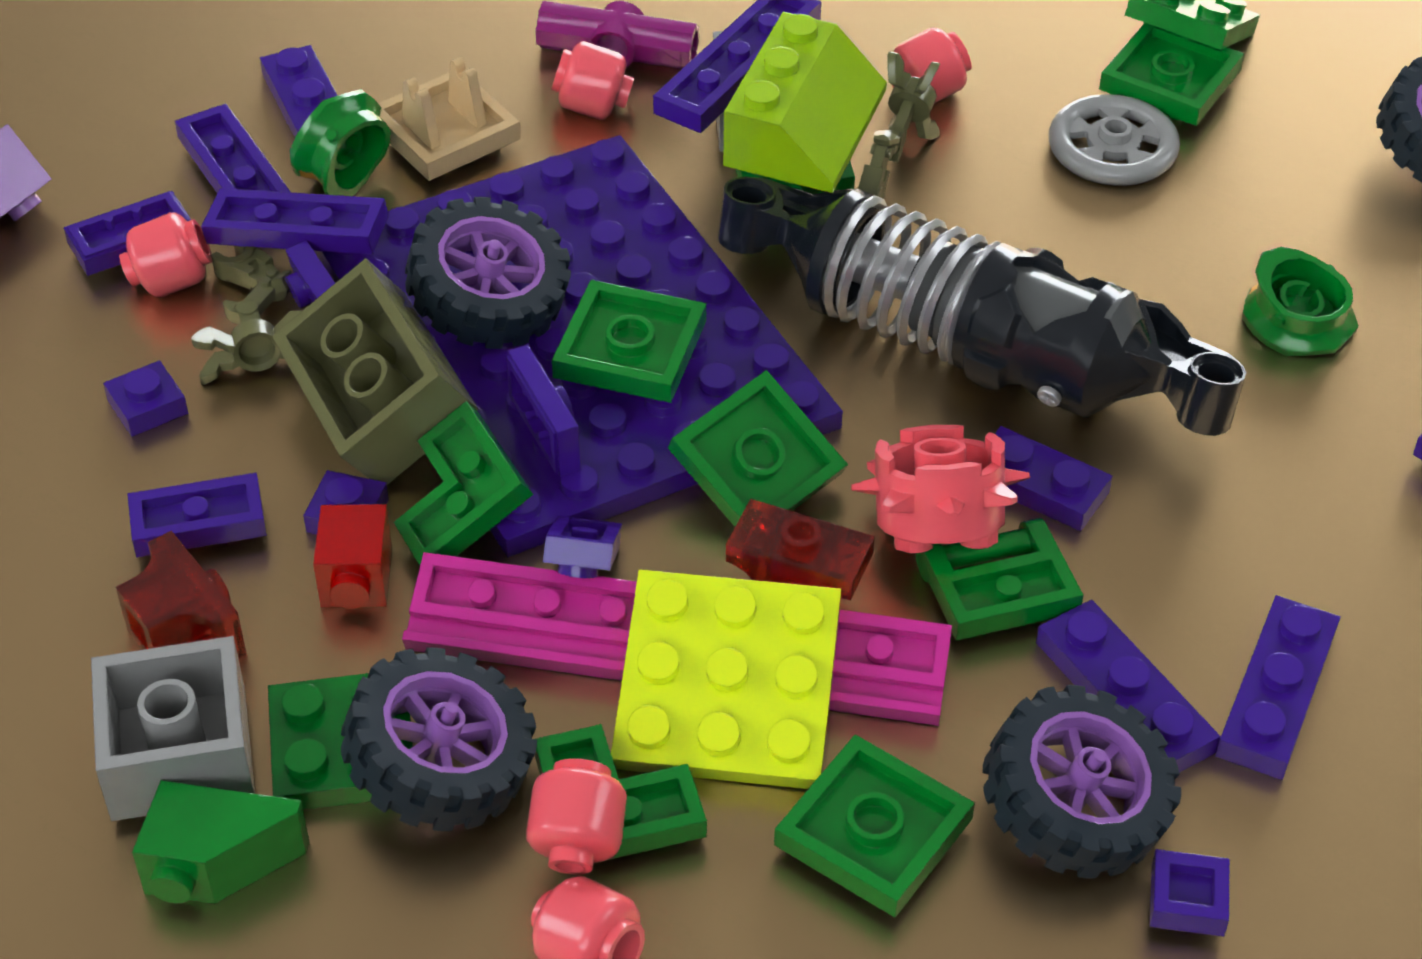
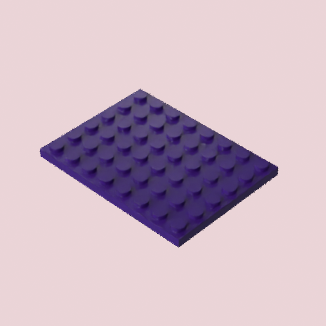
[314,135,843,558]

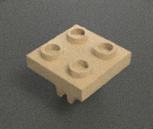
[378,57,521,181]

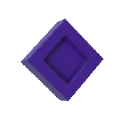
[103,360,189,437]
[303,470,389,535]
[1150,849,1230,937]

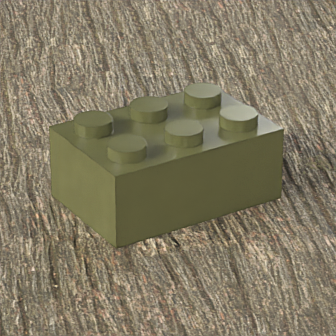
[272,258,479,485]

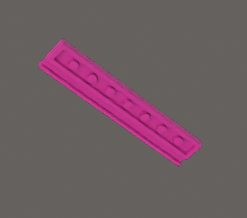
[402,552,952,726]

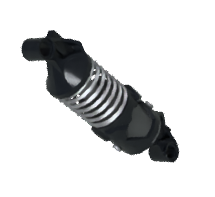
[718,177,1246,436]

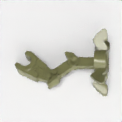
[857,51,940,199]
[191,246,302,385]

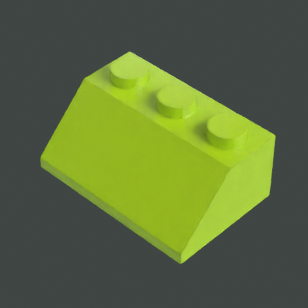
[723,12,887,193]

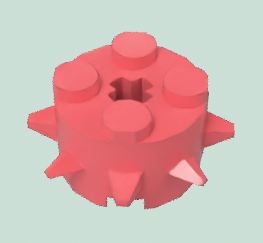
[851,425,1030,553]

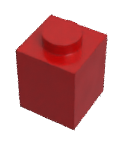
[313,504,392,609]

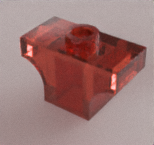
[726,499,875,601]
[115,531,247,659]

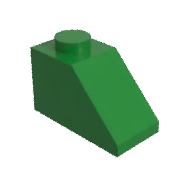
[132,780,310,904]

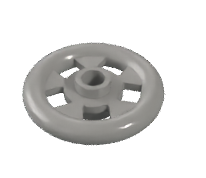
[1049,94,1180,186]

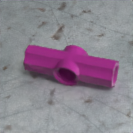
[535,1,700,69]

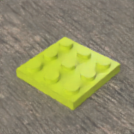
[611,569,841,789]

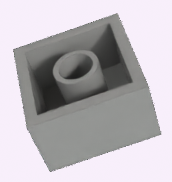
[91,636,255,821]

